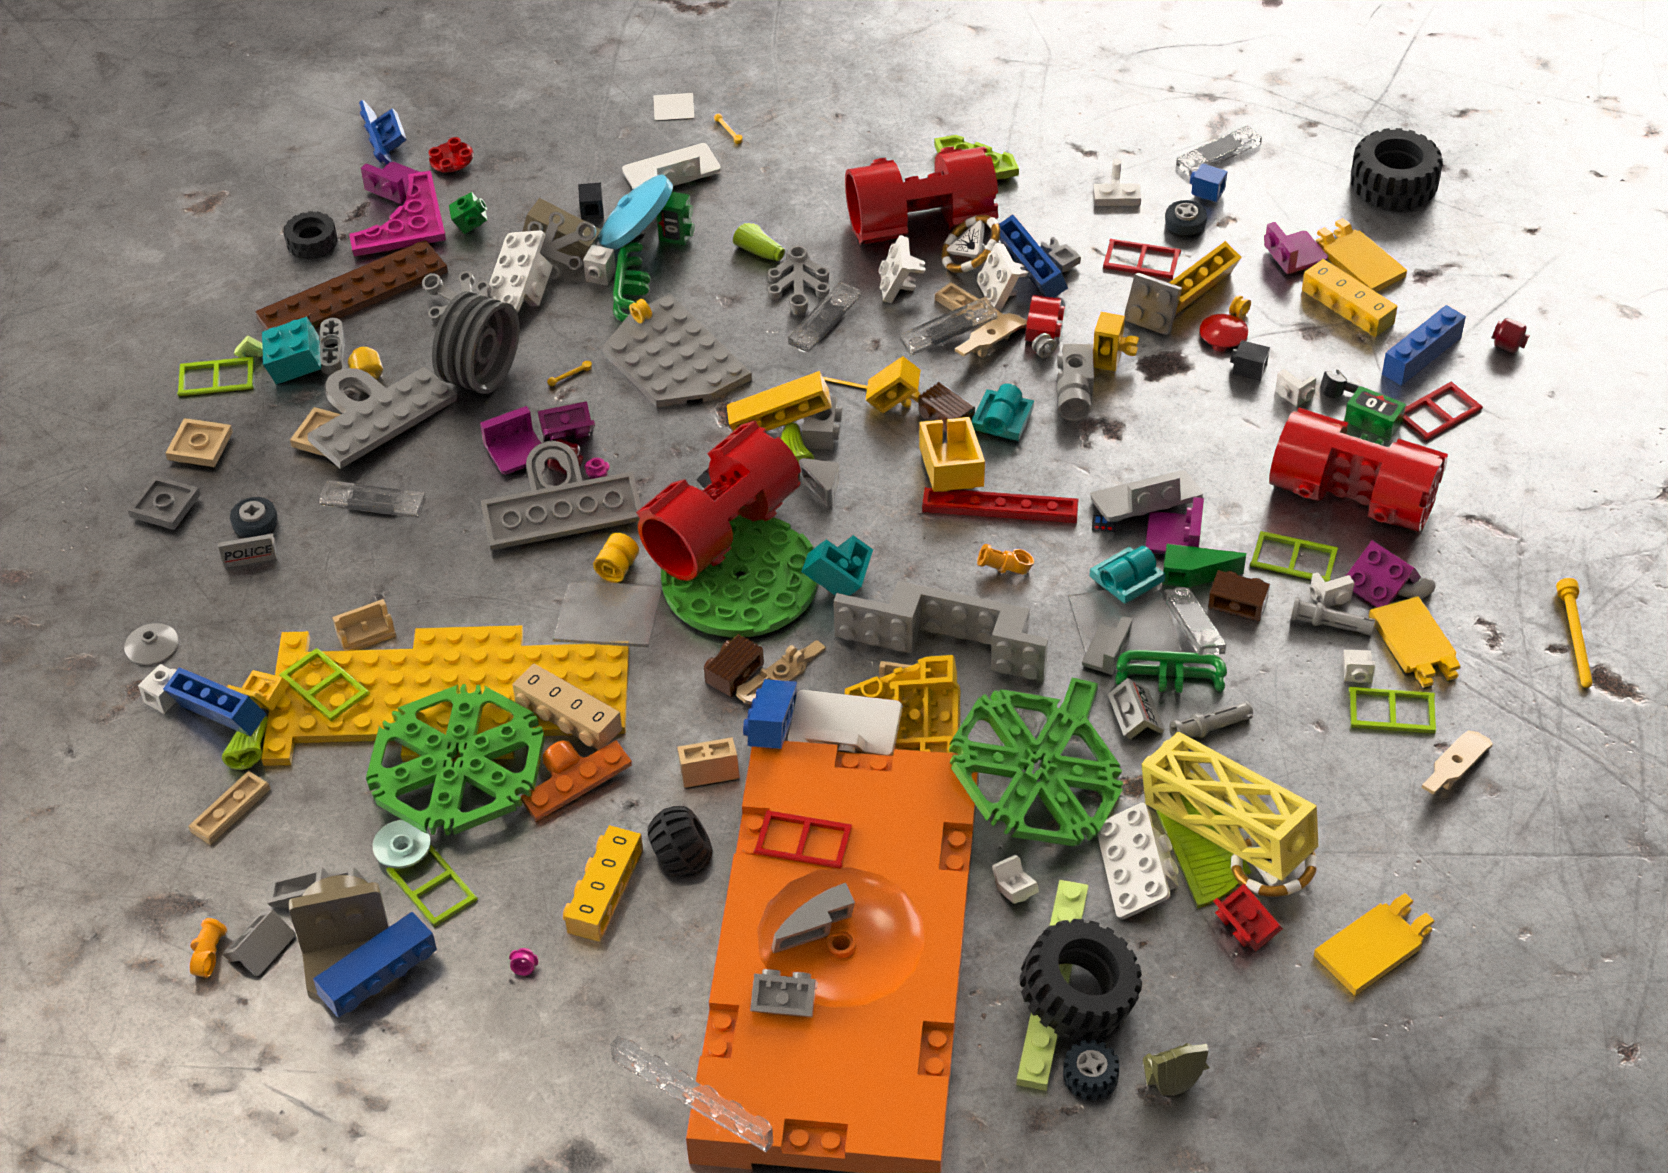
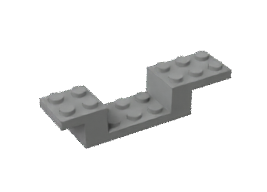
[834,581,1048,682]

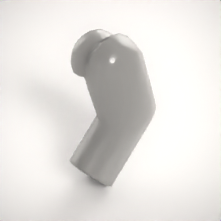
[1397,578,1436,600]

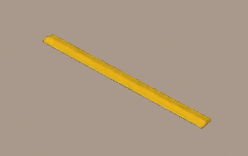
[823,377,867,389]

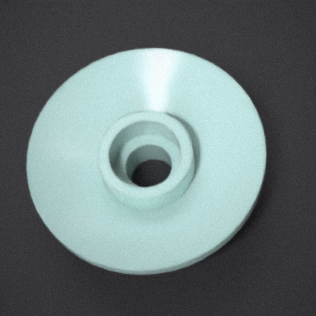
[373,820,431,868]

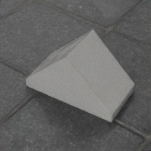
[799,458,839,508]

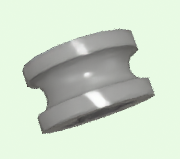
[1032,333,1057,358]

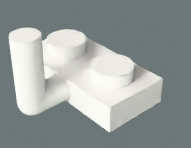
[1093,159,1141,206]

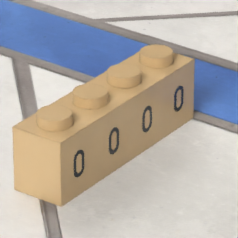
[512,663,622,750]

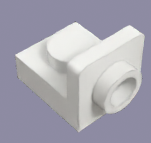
[1342,650,1375,683]

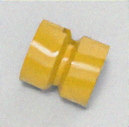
[593,533,640,583]

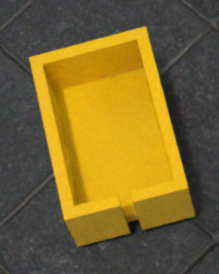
[919,417,985,492]

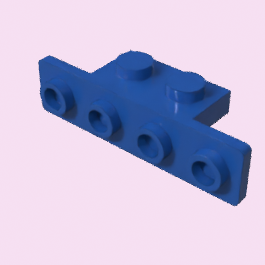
[359,100,407,165]

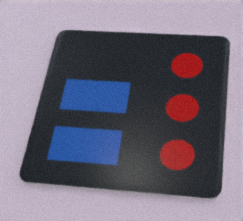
[1092,514,1115,533]

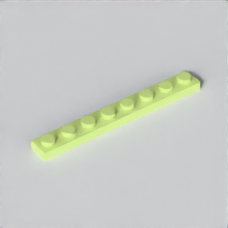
[1016,880,1088,1091]

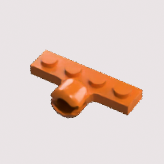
[520,740,632,822]

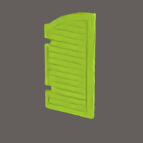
[1156,793,1252,908]

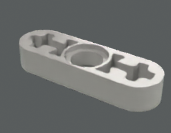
[320,318,344,375]

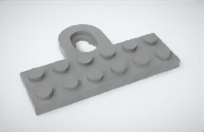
[308,366,457,469]
[481,441,642,550]

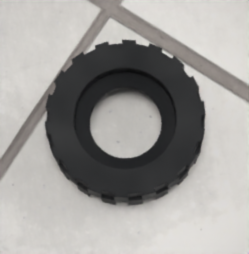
[283,211,338,259]

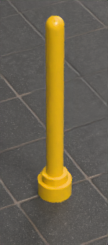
[1556,578,1593,688]

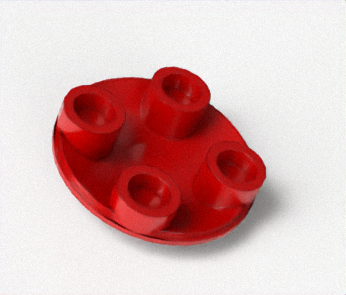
[428,137,474,172]
[1199,314,1249,352]

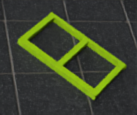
[177,357,254,396]
[1250,531,1338,582]
[279,648,370,721]
[1349,687,1436,734]
[386,845,478,927]

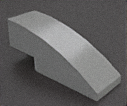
[267,867,365,908]
[771,883,855,954]

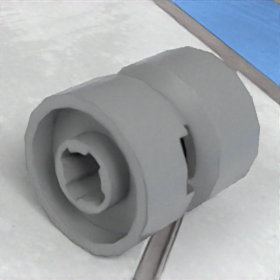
[1057,374,1091,421]

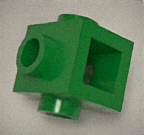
[449,192,488,234]

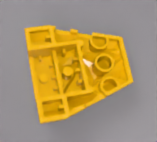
[845,655,960,756]

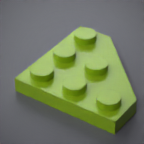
[934,135,1019,179]

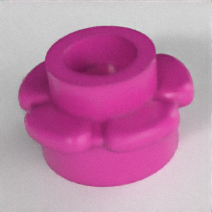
[584,458,610,479]
[509,948,538,976]

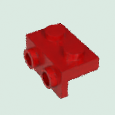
[1213,884,1283,952]

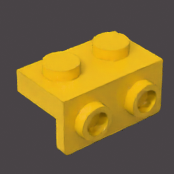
[227,670,290,711]

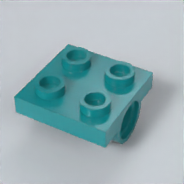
[971,383,1034,441]
[1089,546,1165,604]

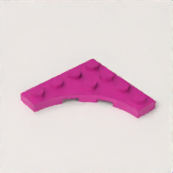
[349,170,446,256]

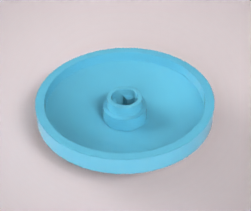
[599,175,673,250]

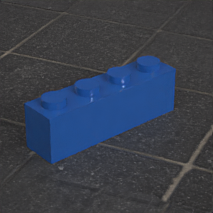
[999,215,1068,298]
[1382,305,1466,386]
[163,667,266,736]
[743,679,797,749]
[313,911,437,1018]

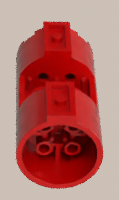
[845,146,999,245]
[1269,408,1448,533]
[636,421,801,581]

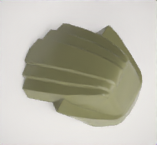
[1142,1043,1210,1096]

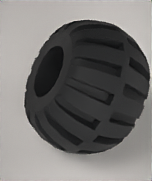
[648,806,713,876]

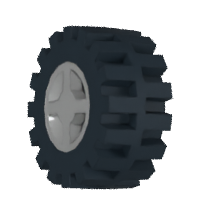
[1063,1040,1120,1100]

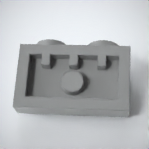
[750,969,818,1018]

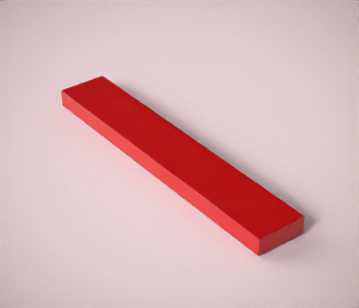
[922,487,1079,523]

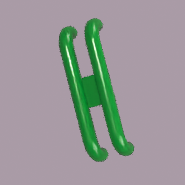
[613,242,651,322]
[1115,649,1227,693]

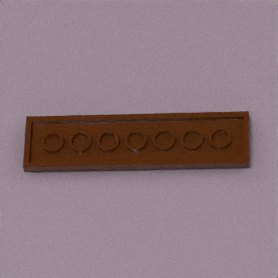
[255,240,448,330]

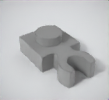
[1041,237,1081,273]

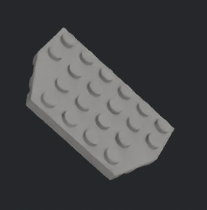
[603,294,752,408]

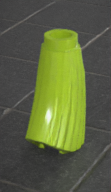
[733,223,785,261]
[780,422,814,463]
[222,716,268,770]

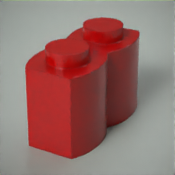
[1025,295,1065,342]

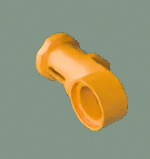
[977,544,1034,575]
[190,918,227,978]

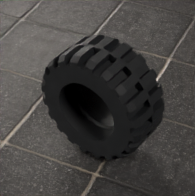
[1350,128,1443,211]
[1020,919,1142,1041]

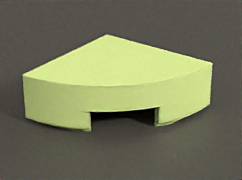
[234,335,263,358]

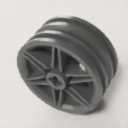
[432,291,520,394]

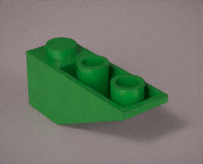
[1162,544,1247,588]

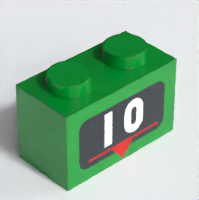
[657,192,695,245]
[1344,386,1406,440]

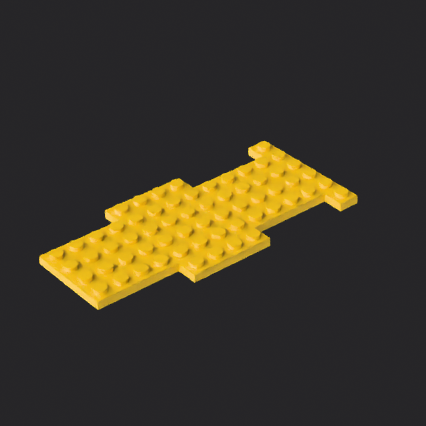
[261,625,629,766]

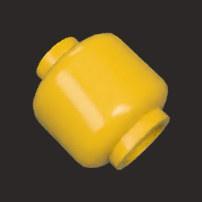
[348,347,383,380]

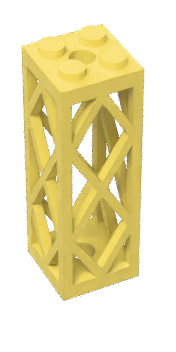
[1141,732,1318,881]

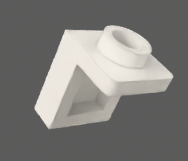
[1275,369,1316,407]
[1309,572,1354,608]
[992,855,1039,904]

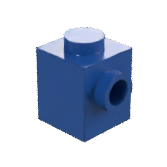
[1190,163,1228,202]

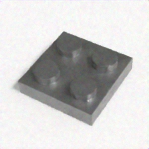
[1124,273,1182,335]
[128,476,200,530]

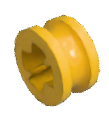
[1229,295,1251,319]
[629,299,652,324]

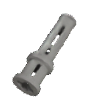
[1290,597,1375,636]
[1169,701,1253,738]

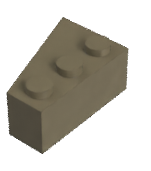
[522,197,601,262]

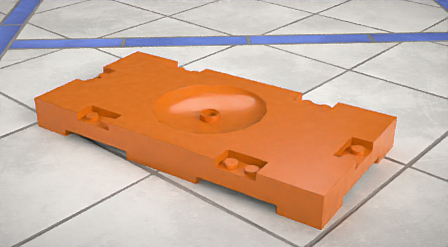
[686,741,979,1173]

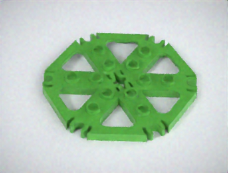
[366,684,545,835]
[949,689,1123,846]

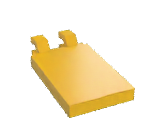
[1316,218,1407,292]
[1369,596,1460,688]
[1314,893,1434,996]

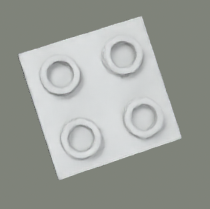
[879,236,926,303]
[976,243,1028,312]

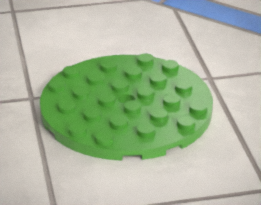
[661,515,819,638]

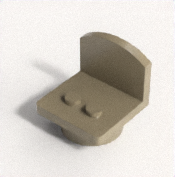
[288,875,398,1001]

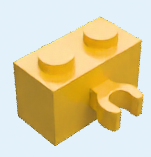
[1093,312,1139,371]
[865,356,921,414]

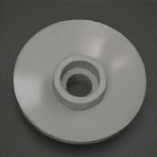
[124,623,179,666]

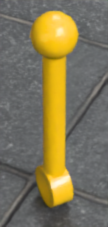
[714,113,743,144]
[547,361,592,387]

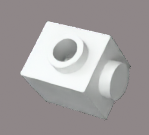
[583,245,616,286]
[138,664,176,714]

